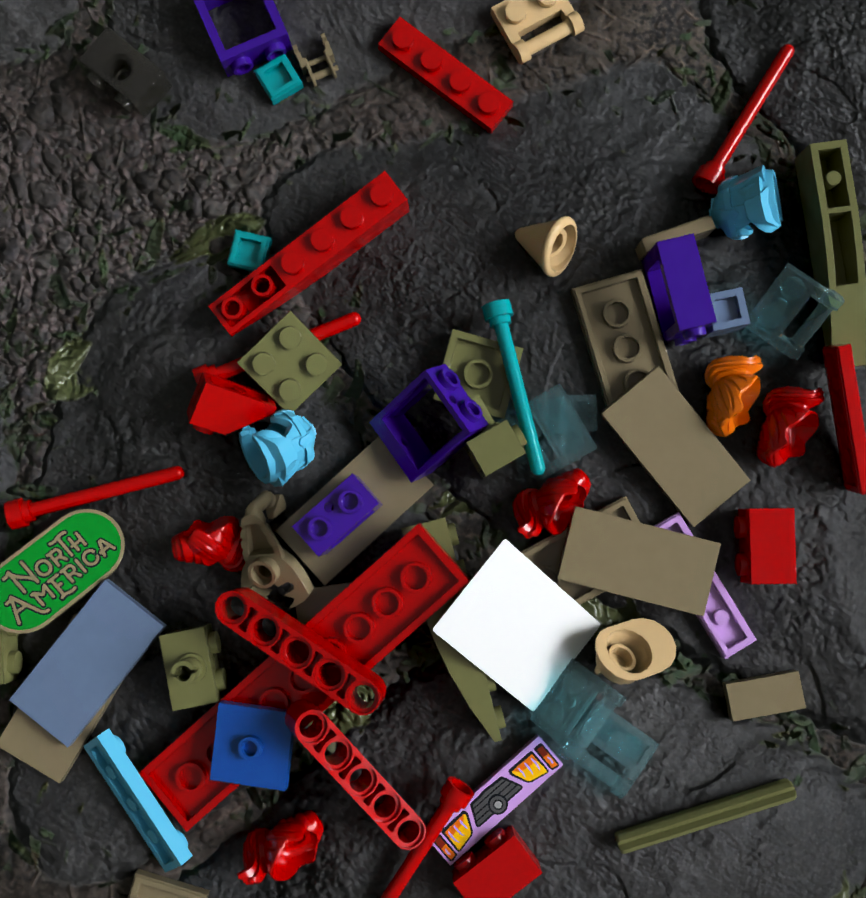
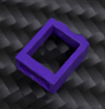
[193,0,293,77]
[641,233,717,347]
[369,364,489,483]
[292,473,383,557]

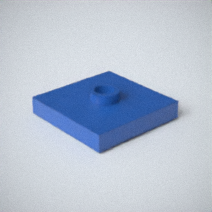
[210,700,294,791]

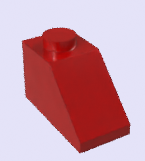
[187,371,277,435]

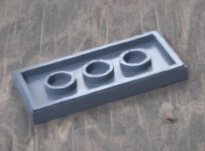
[9,579,167,747]

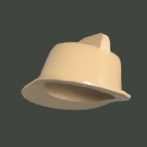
[594,618,676,685]

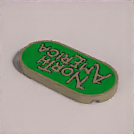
[0,509,125,634]

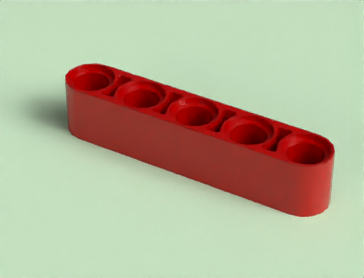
[215,587,386,715]
[285,699,426,850]

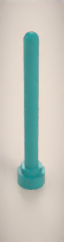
[481,299,545,475]

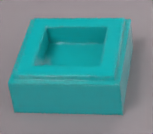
[254,54,304,105]
[227,229,272,272]

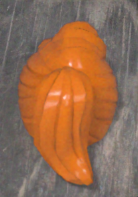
[704,355,763,437]

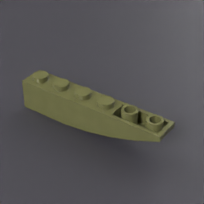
[794,139,866,367]
[401,517,506,742]

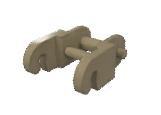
[292,33,339,87]

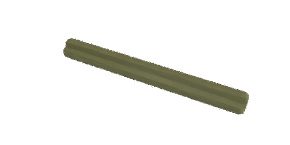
[615,778,797,854]

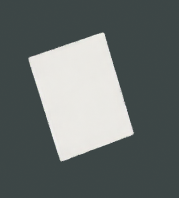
[433,539,600,711]

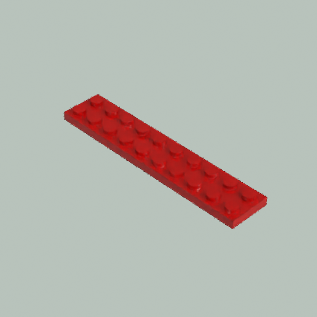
[139,523,471,832]

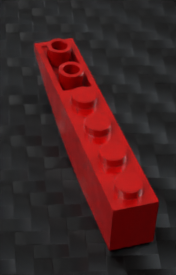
[208,171,410,336]

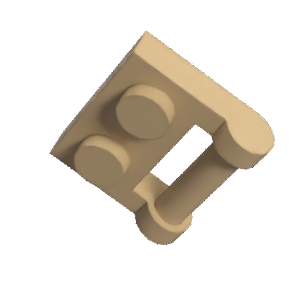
[490,0,585,65]

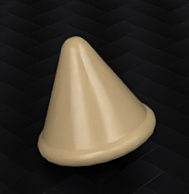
[515,216,577,277]

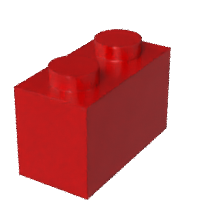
[734,508,797,584]
[452,825,542,898]

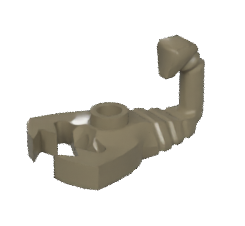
[240,490,314,609]

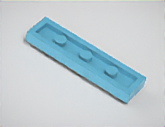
[83,728,193,872]

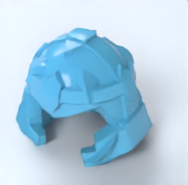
[709,165,783,240]
[239,409,317,487]

